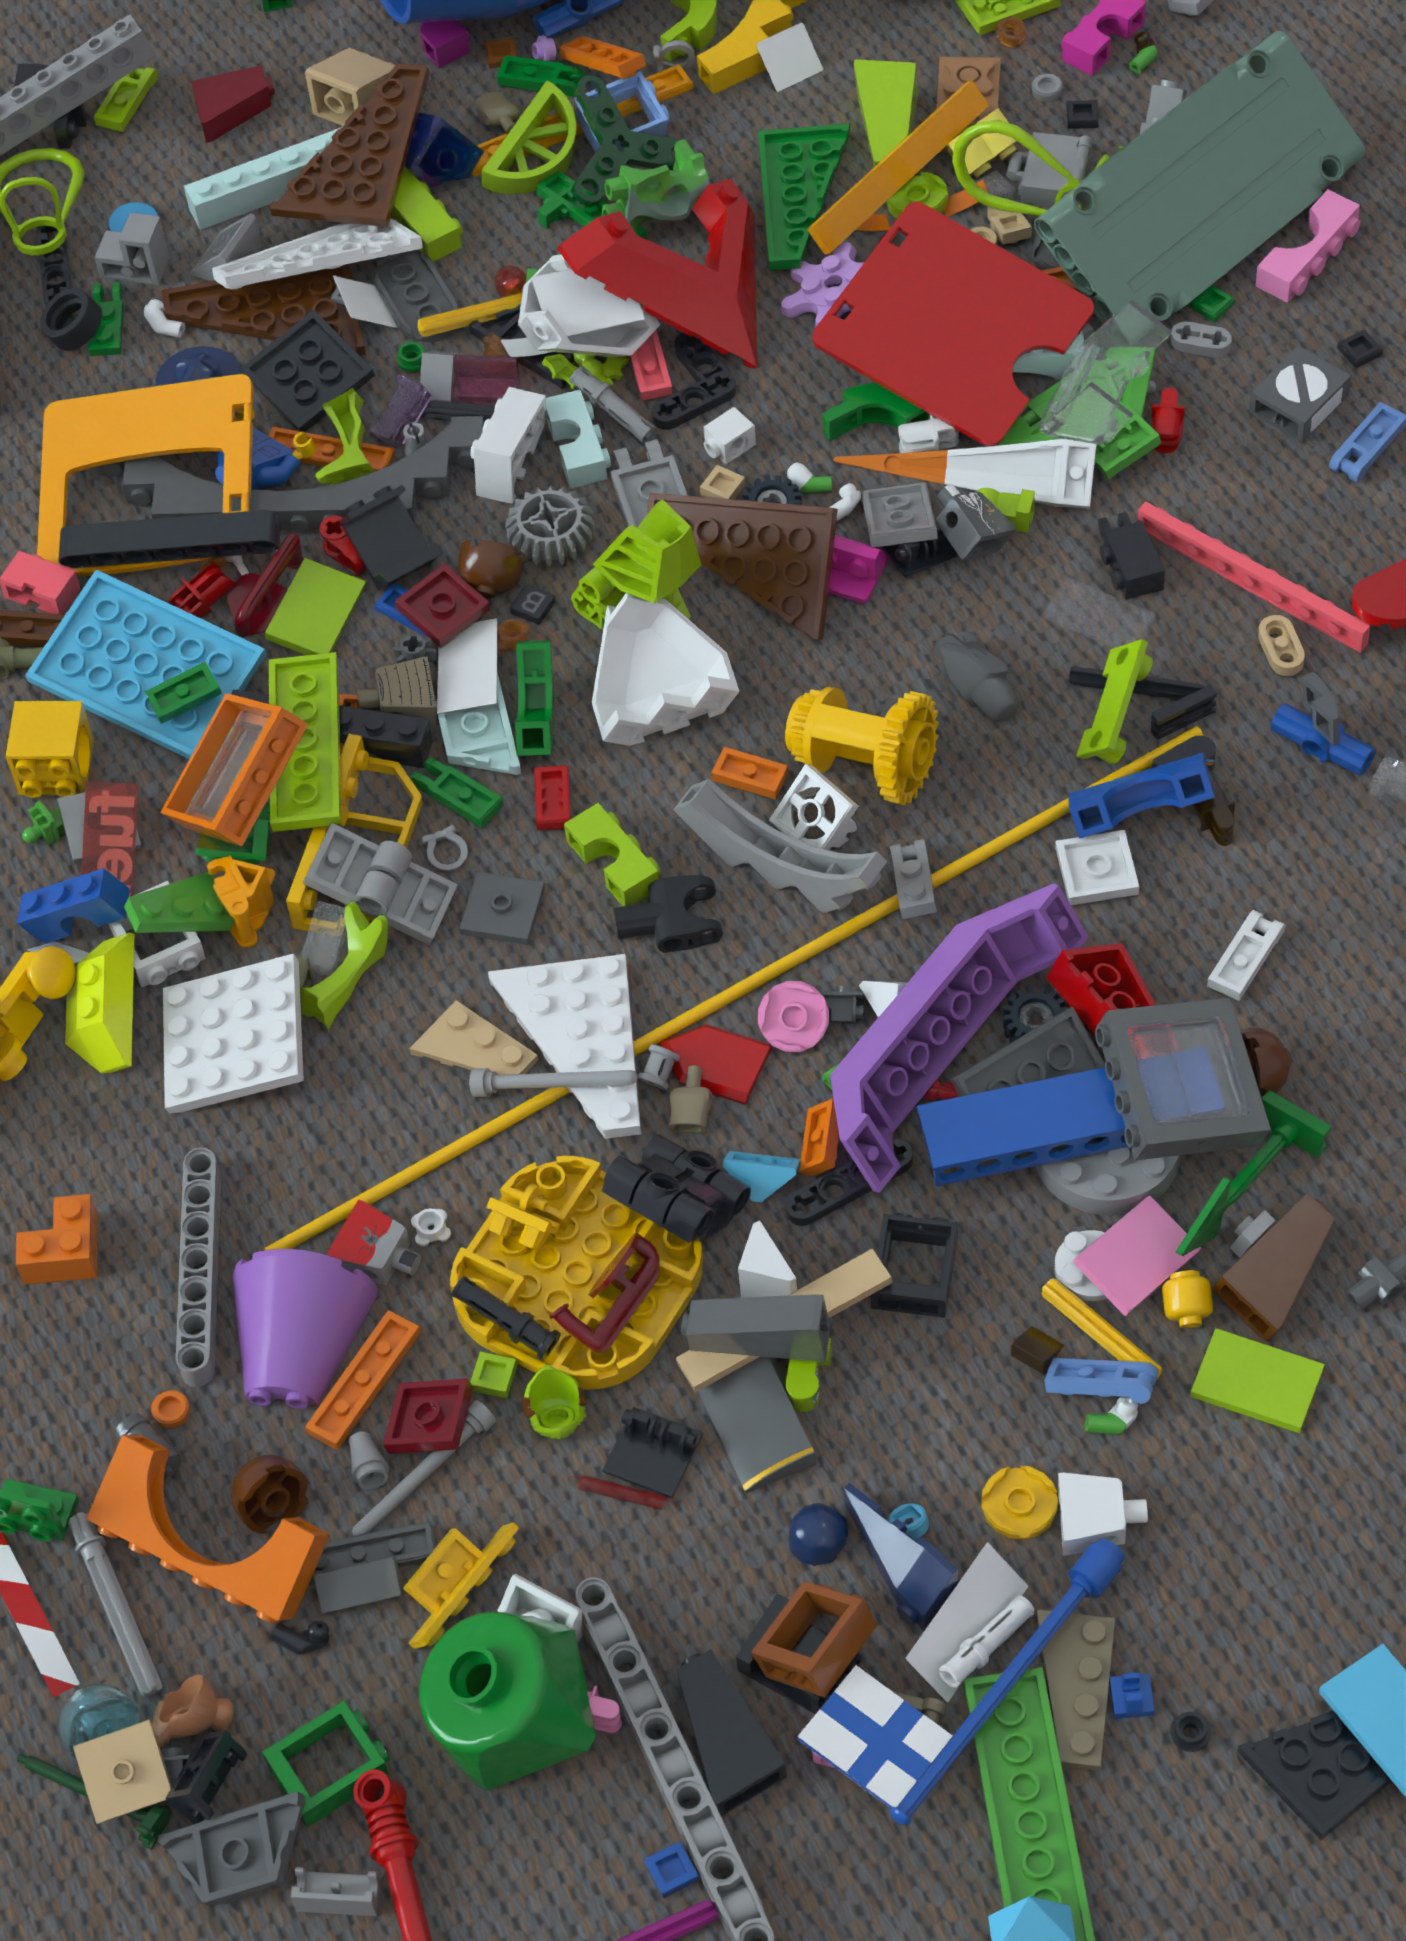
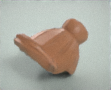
[152,1674,234,1749]

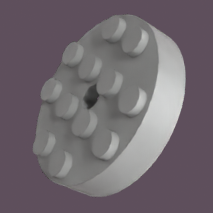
[1036,1122,1181,1215]

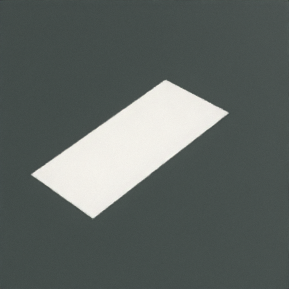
[437,618,497,714]
[905,1542,1028,1703]

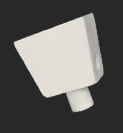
[1058,1473,1148,1556]

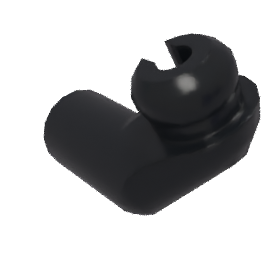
[270,1621,330,1655]

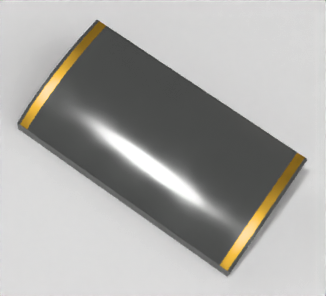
[698,1357,816,1493]

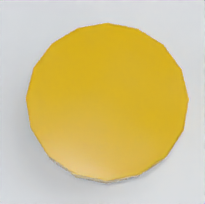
[981,1466,1058,1540]

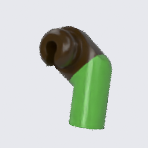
[1129,31,1157,74]

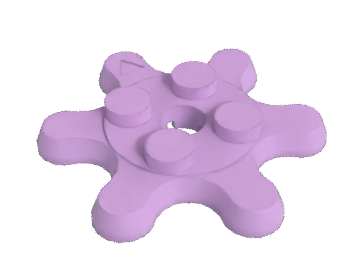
[780,241,864,328]

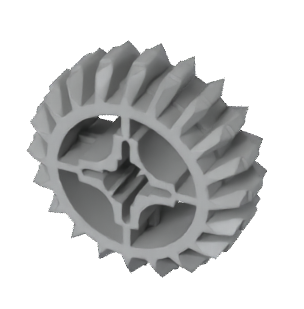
[505,485,595,568]

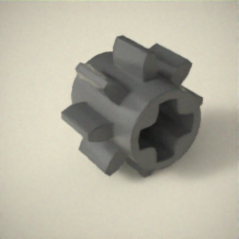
[393,633,436,663]

